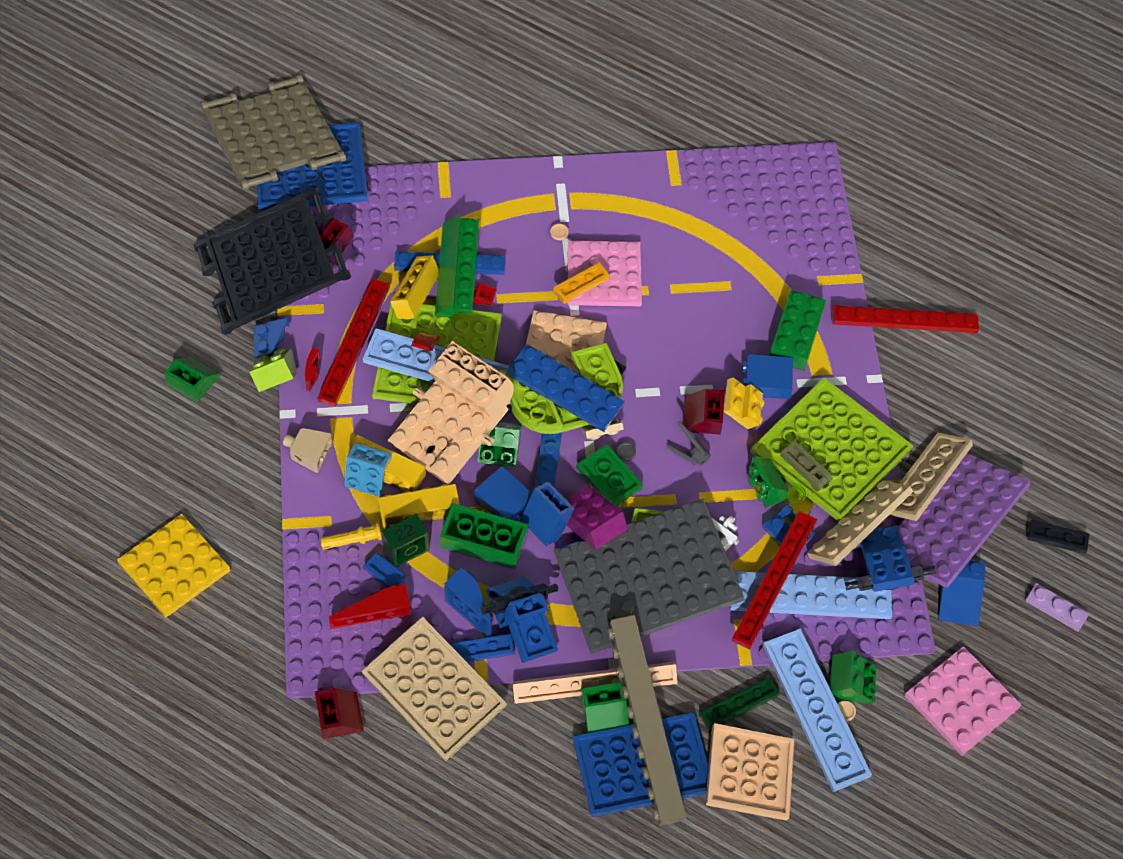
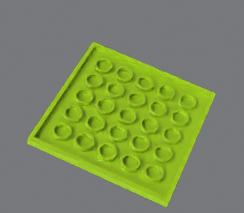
[372,304,502,404]
[750,378,913,522]

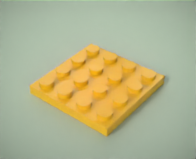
[117,514,231,618]

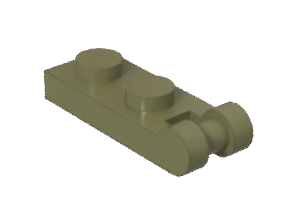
[780,441,833,491]

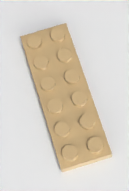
[890,433,973,521]
[807,480,913,566]

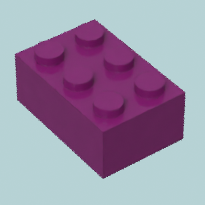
[566,486,628,549]

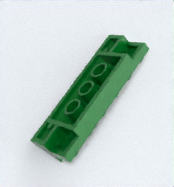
[435,214,479,318]

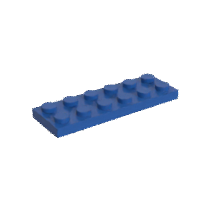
[506,344,625,432]

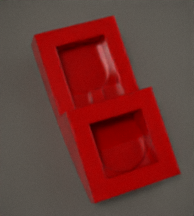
[473,283,497,305]
[411,331,440,351]
[305,347,321,392]

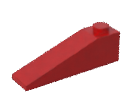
[329,584,411,629]

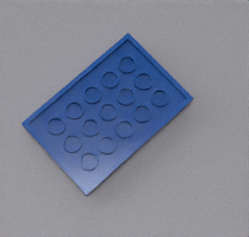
[572,713,708,817]

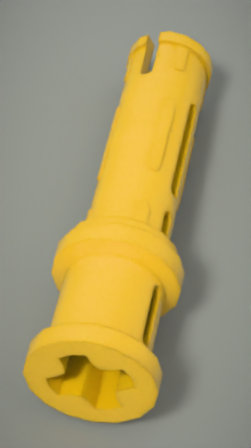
[320,523,382,550]

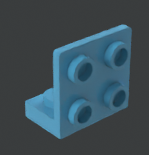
[344,443,392,497]

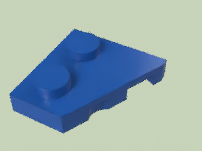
[253,318,290,360]

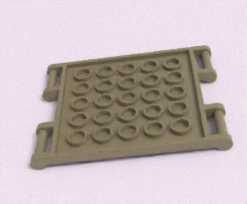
[201,74,346,191]

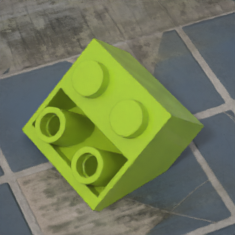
[249,348,297,392]

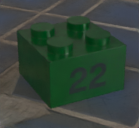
[381,514,429,567]

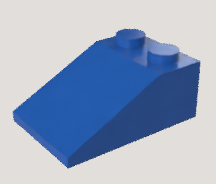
[938,560,986,626]
[444,568,491,637]

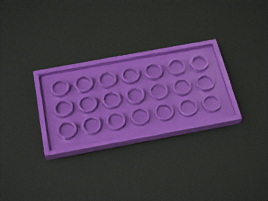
[898,453,1030,588]

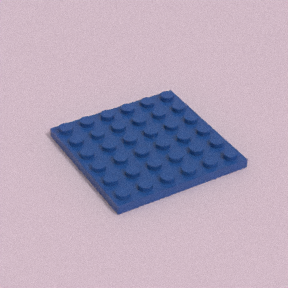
[257,122,368,211]

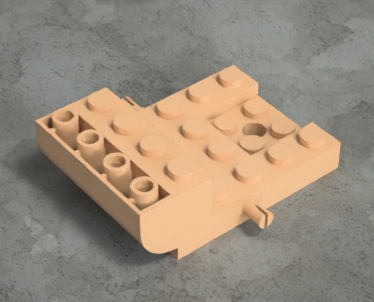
[388,341,514,485]

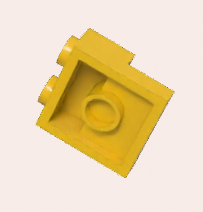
[724,377,765,429]

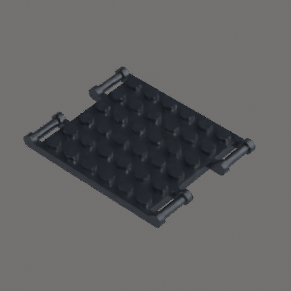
[193,188,351,335]

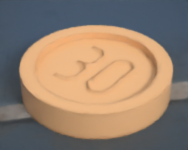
[550,224,568,240]
[838,701,856,722]

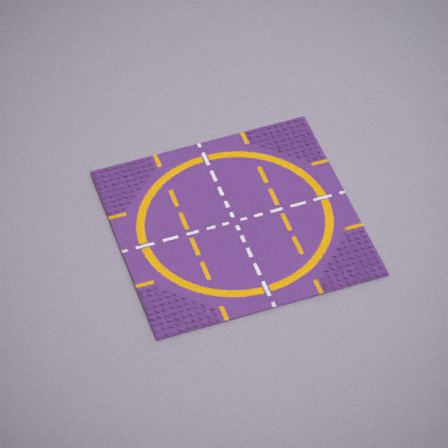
[277,142,935,699]

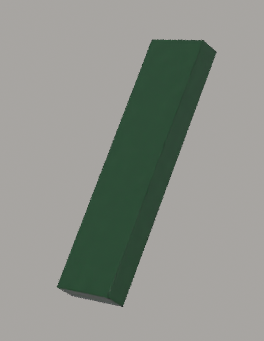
[699,676,780,731]

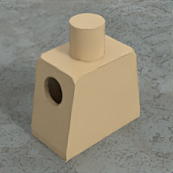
[283,428,333,473]

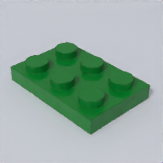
[576,445,643,506]

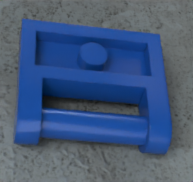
[762,505,815,546]

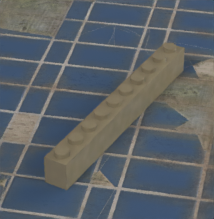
[607,615,686,826]

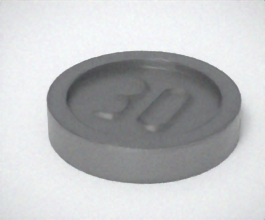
[617,442,636,461]

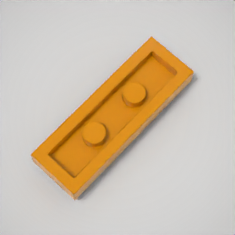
[553,263,610,304]

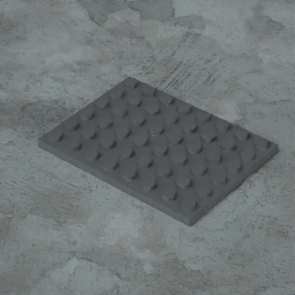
[554,499,745,654]

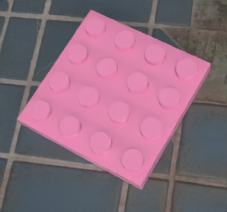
[568,241,642,306]
[905,646,1021,756]

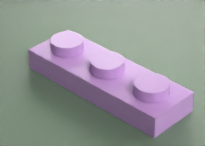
[1026,583,1089,632]

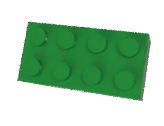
[770,290,826,371]
[440,503,528,569]

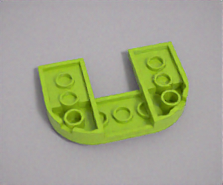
[500,343,623,434]

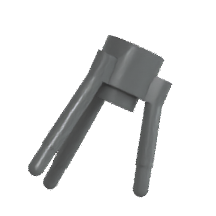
[667,421,711,466]

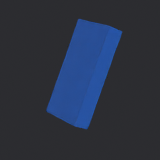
[363,552,407,588]

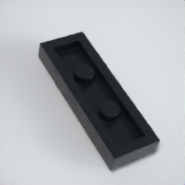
[1027,520,1090,554]

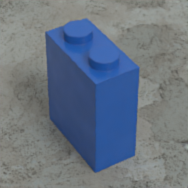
[742,354,793,399]
[474,466,532,522]
[520,482,574,546]

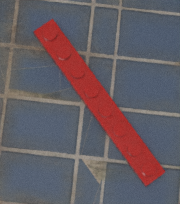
[317,278,390,407]
[831,305,979,333]
[732,511,817,650]

